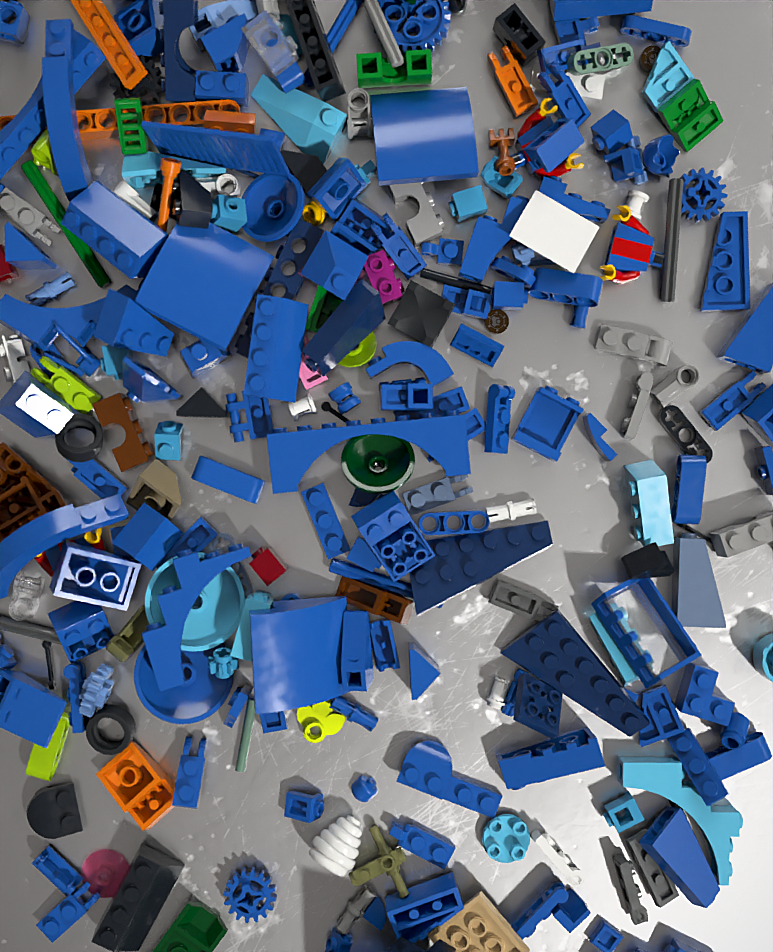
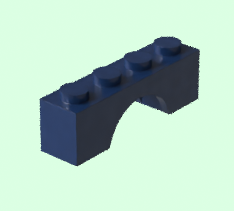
[159,0,198,102]

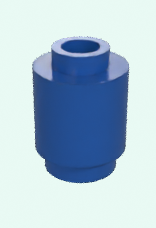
[720,712,750,750]

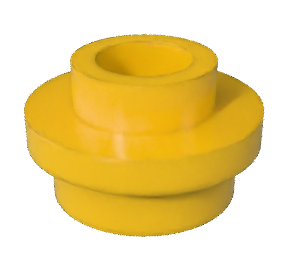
[302,201,325,226]

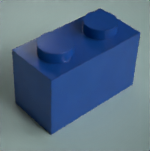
[195,70,249,107]

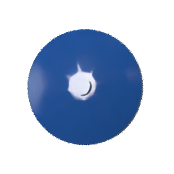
[134,643,234,724]

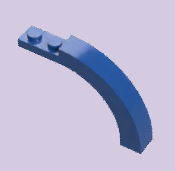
[42,19,94,202]
[0,494,129,599]

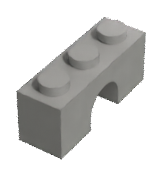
[386,182,445,248]
[709,510,773,558]

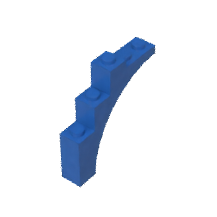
[458,176,611,284]
[142,543,251,692]

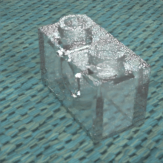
[241,10,299,77]

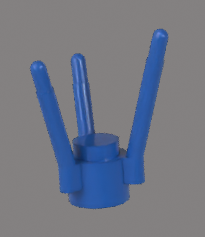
[42,325,101,377]

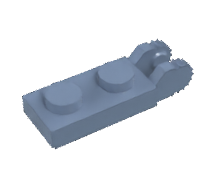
[402,474,474,516]

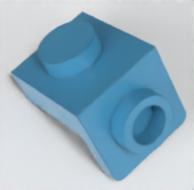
[480,156,523,199]
[154,421,183,461]

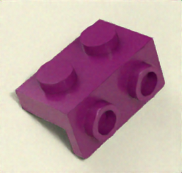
[364,250,405,304]

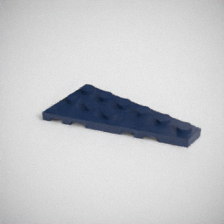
[409,521,553,617]
[500,609,650,737]

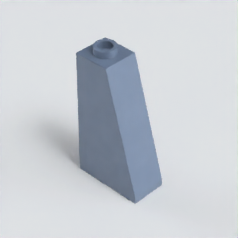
[671,533,726,628]

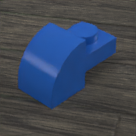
[380,383,433,412]

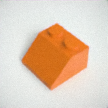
[203,110,256,134]

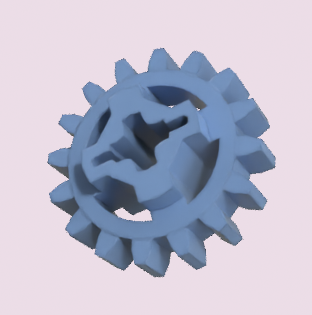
[78,663,115,717]

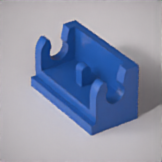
[523,118,585,173]
[369,618,400,672]

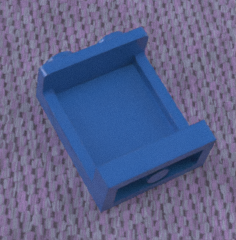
[511,385,584,462]

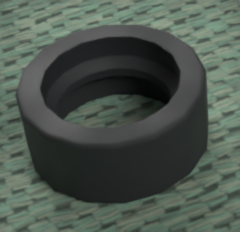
[55,413,103,462]
[86,705,136,755]

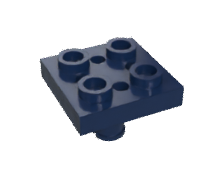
[513,673,563,739]

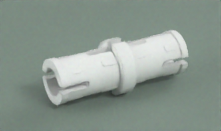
[486,499,537,523]

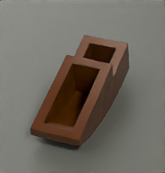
[335,576,415,624]

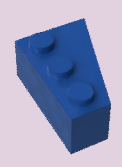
[93,288,174,357]
[385,872,464,943]

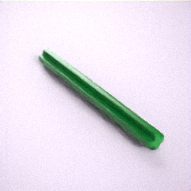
[21,160,111,288]

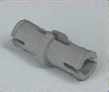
[335,885,377,935]

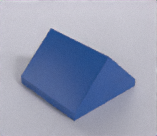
[306,157,367,221]
[4,222,58,270]
[113,503,183,572]
[408,642,441,700]

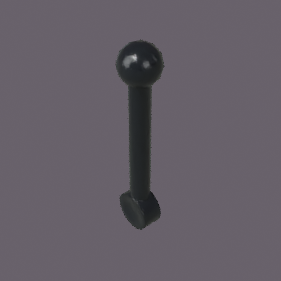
[321,402,350,423]
[677,524,714,547]
[42,641,56,690]

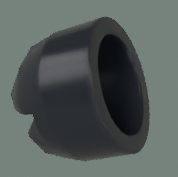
[447,0,467,16]

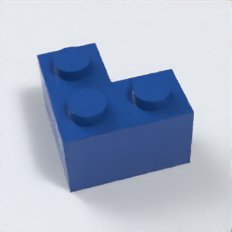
[674,662,735,726]

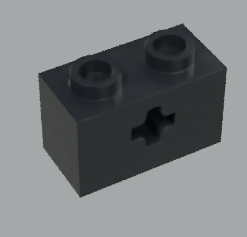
[492,3,546,67]

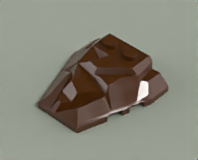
[0,442,67,542]

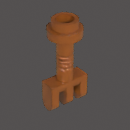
[488,128,515,176]

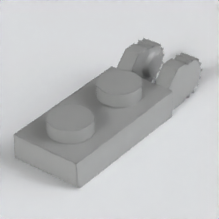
[0,187,61,246]
[621,371,654,440]

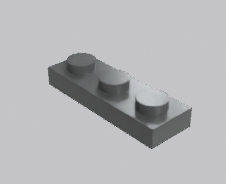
[625,829,680,908]

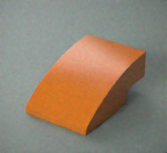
[96,741,176,831]

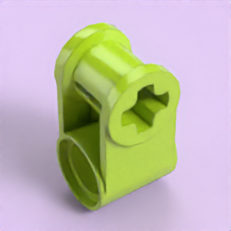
[31,130,59,176]

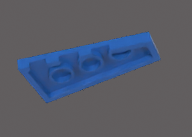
[699,211,751,312]

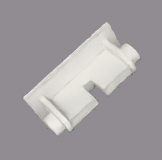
[0,335,31,386]

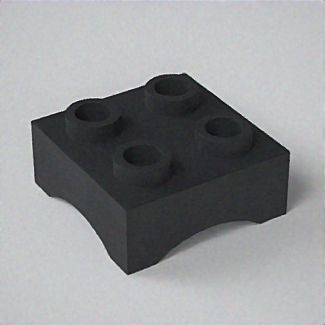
[387,280,455,348]

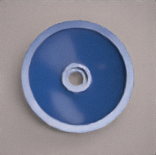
[241,173,305,242]

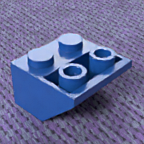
[200,13,252,73]
[47,600,114,663]

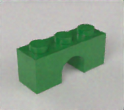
[356,49,432,88]

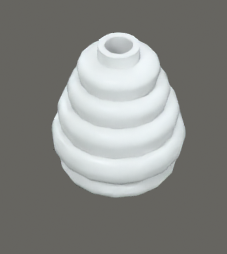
[309,815,363,877]

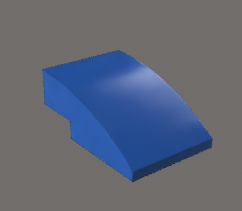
[330,198,393,290]

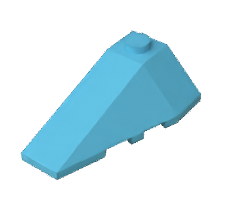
[251,74,347,165]

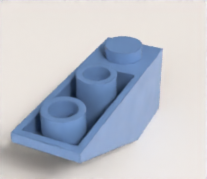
[188,0,259,51]

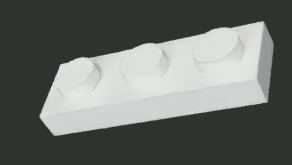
[529,64,606,102]

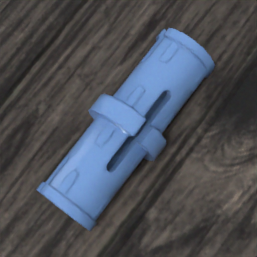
[25,271,76,306]

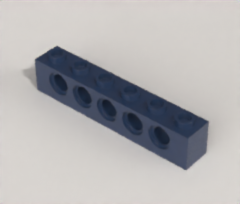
[235,219,324,359]

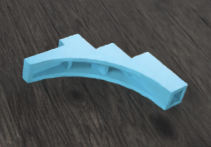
[618,756,743,886]

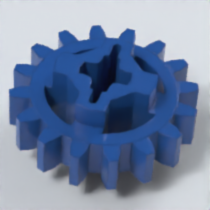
[680,168,728,223]
[223,867,277,923]

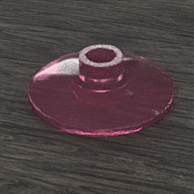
[81,849,129,898]

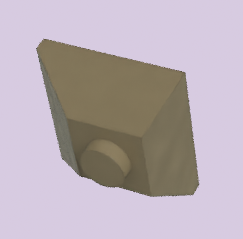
[126,459,182,522]

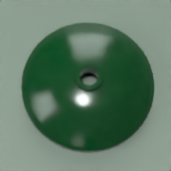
[341,434,415,494]

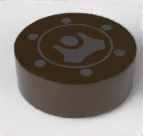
[639,46,661,73]
[484,309,509,335]

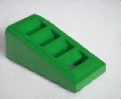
[114,98,149,155]

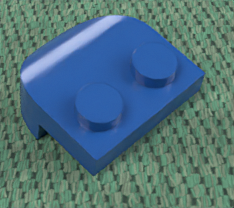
[396,740,453,800]

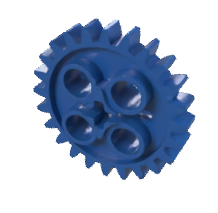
[374,0,451,56]

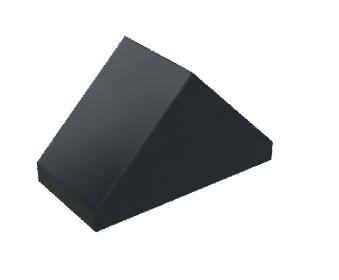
[176,387,229,418]

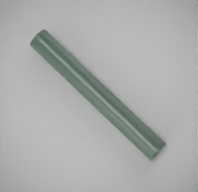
[235,698,255,772]

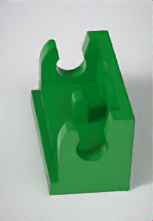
[305,285,343,334]

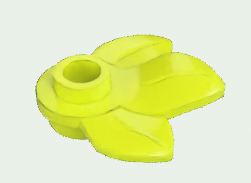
[297,700,345,743]

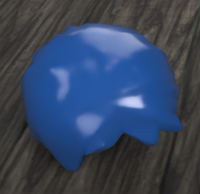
[643,135,680,178]

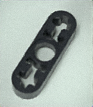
[658,405,713,463]

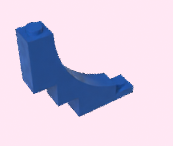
[0,278,146,352]

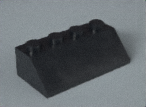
[91,844,185,952]

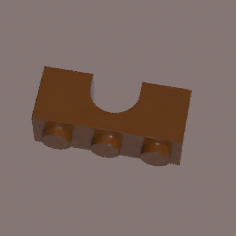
[92,393,154,472]

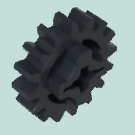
[110,55,164,106]

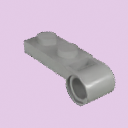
[596,324,673,366]

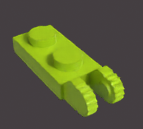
[30,356,101,414]

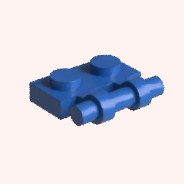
[225,391,274,443]

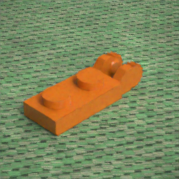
[487,45,538,117]

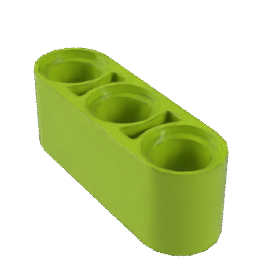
[26,711,70,782]

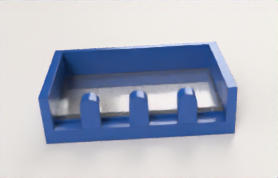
[591,578,701,689]

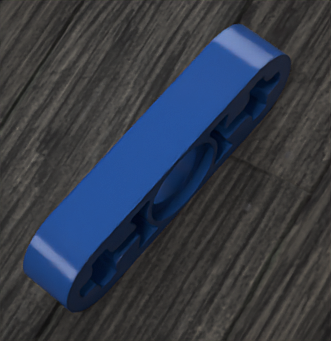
[620,15,692,47]

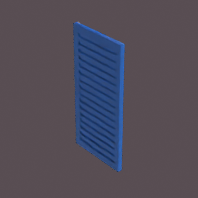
[141,121,290,176]

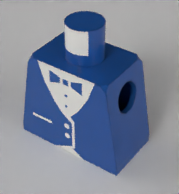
[180,339,232,379]

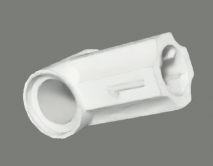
[194,174,241,200]
[113,180,158,222]

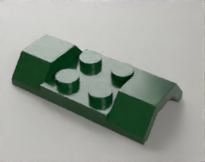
[152,901,228,952]

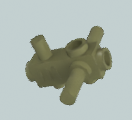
[349,825,409,898]

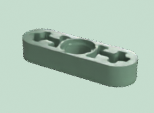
[567,43,634,76]

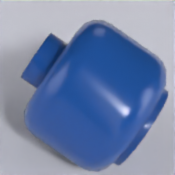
[351,775,378,802]

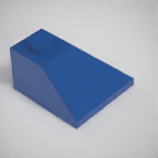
[114,0,164,56]
[300,230,368,300]

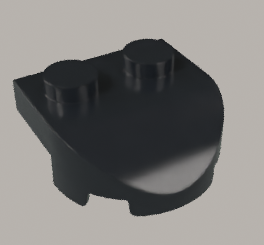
[26,782,83,839]

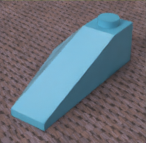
[122,151,228,189]

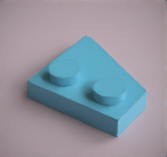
[641,41,695,112]

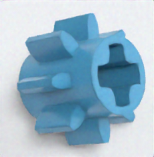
[208,648,239,679]

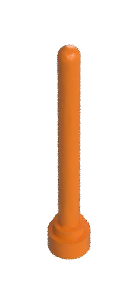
[157,157,181,232]

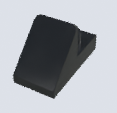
[621,542,674,580]

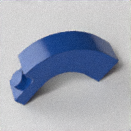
[366,341,454,387]

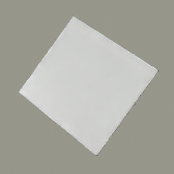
[509,190,599,273]

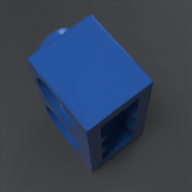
[0,0,30,44]

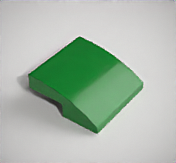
[657,79,724,152]

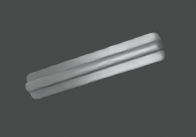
[364,0,404,68]

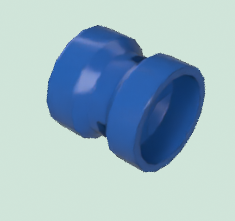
[328,382,361,415]

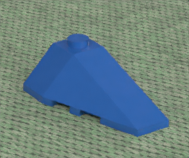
[122,357,184,403]

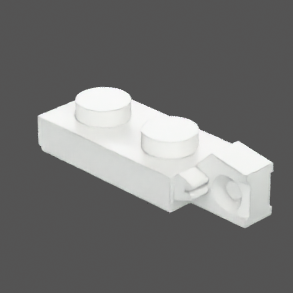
[530,829,586,890]

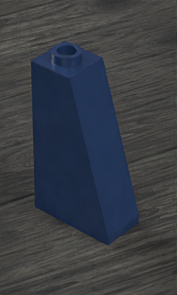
[302,279,386,377]

